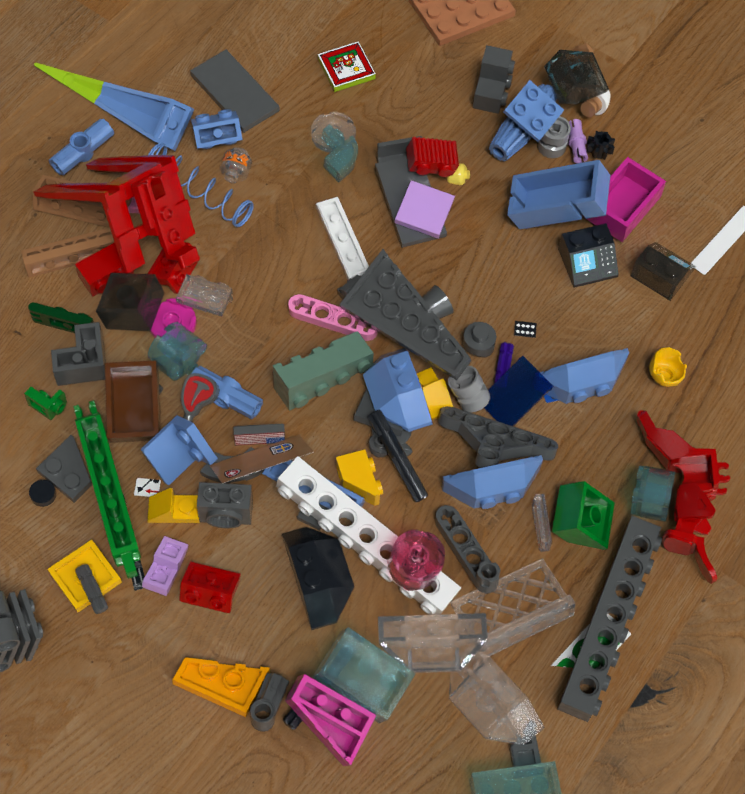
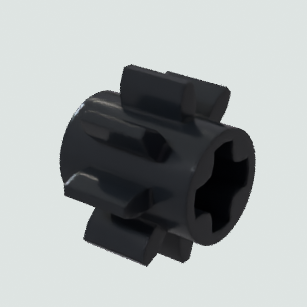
[587,131,615,160]

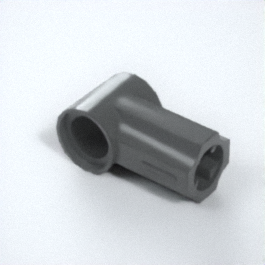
[250,673,289,732]

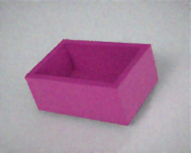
[584,157,666,242]

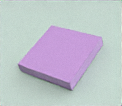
[395,180,455,239]

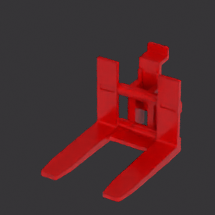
[33,155,199,273]

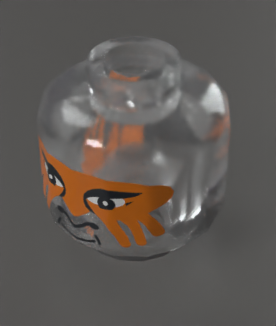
[219,147,252,183]

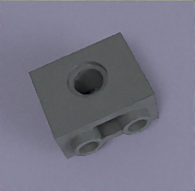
[197,482,253,528]

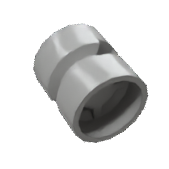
[537,116,571,158]
[448,366,490,413]

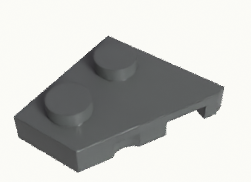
[36,435,92,503]

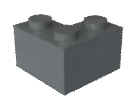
[473,45,515,114]
[51,322,106,386]

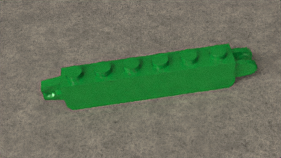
[73,400,141,579]

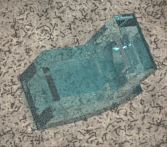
[322,124,358,182]

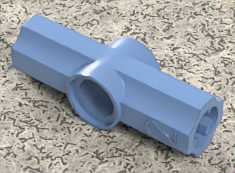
[49,119,114,175]
[191,366,263,419]

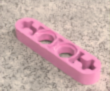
[288,294,378,341]

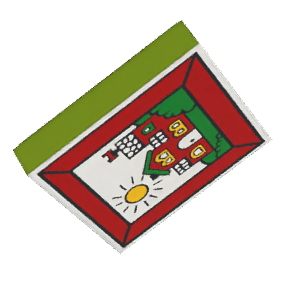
[318,41,376,92]

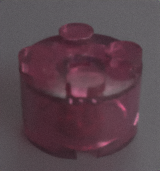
[387,530,445,591]

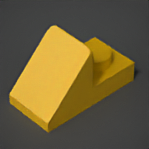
[417,367,453,420]
[148,488,200,523]

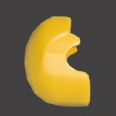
[649,347,687,387]

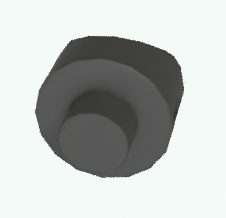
[462,322,497,357]

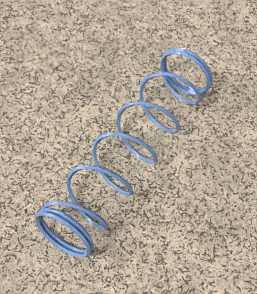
[148,143,253,227]

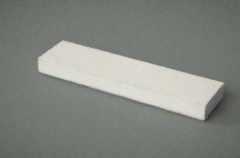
[316,197,369,280]

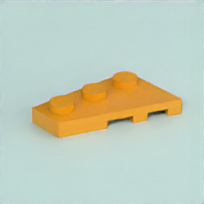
[172,657,270,717]

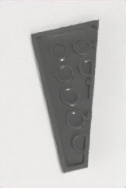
[339,249,471,380]

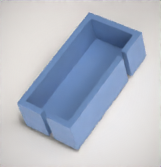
[507,160,610,229]

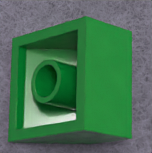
[552,481,615,550]

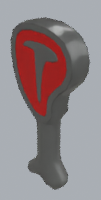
[181,373,220,422]

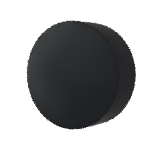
[29,480,56,507]

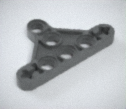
[438,406,558,468]

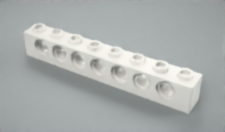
[276,456,461,618]

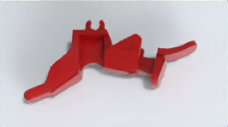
[637,410,730,584]

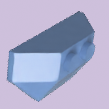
[363,348,433,432]
[533,348,629,404]
[442,455,543,509]

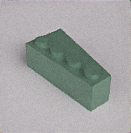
[273,331,374,411]

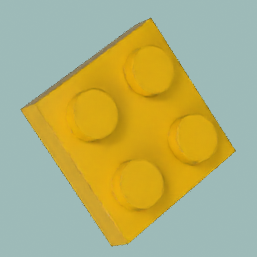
[47,540,122,613]

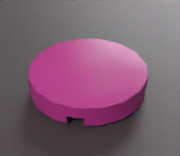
[148,298,197,344]

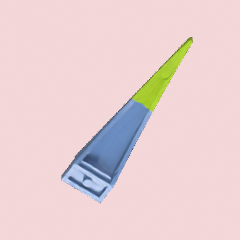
[34,63,194,151]

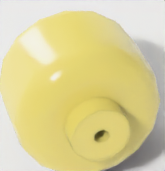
[446,163,470,185]

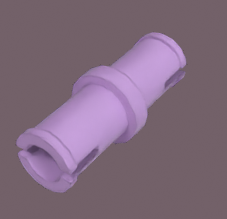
[568,119,588,163]

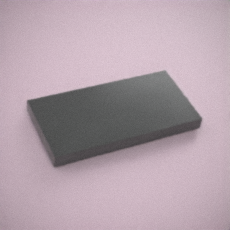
[190,49,280,133]
[375,156,447,248]

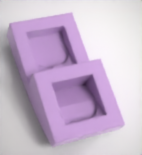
[142,536,188,596]

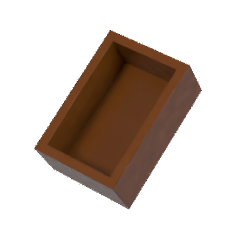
[105,360,161,443]

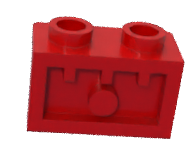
[146,242,200,294]
[179,561,241,613]

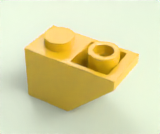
[336,450,383,506]

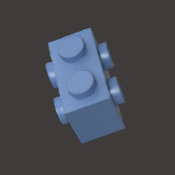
[191,109,243,149]

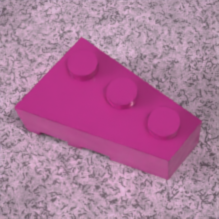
[285,674,376,766]

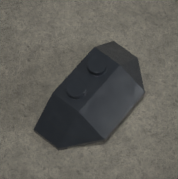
[282,527,354,630]

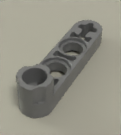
[435,505,501,594]

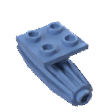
[489,80,564,161]

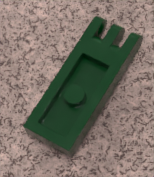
[28,302,94,333]

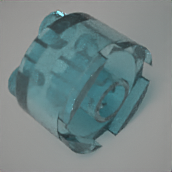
[148,322,207,381]
[630,465,676,522]

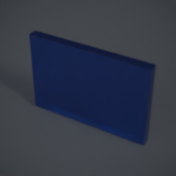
[484,356,554,427]

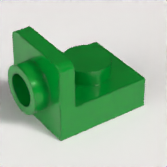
[24,387,67,420]

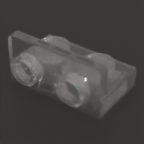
[176,274,233,316]

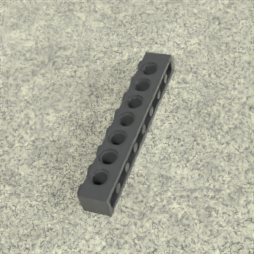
[557,516,662,722]

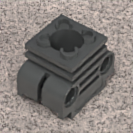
[0,589,43,672]

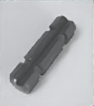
[75,564,108,614]

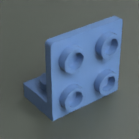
[141,415,218,485]

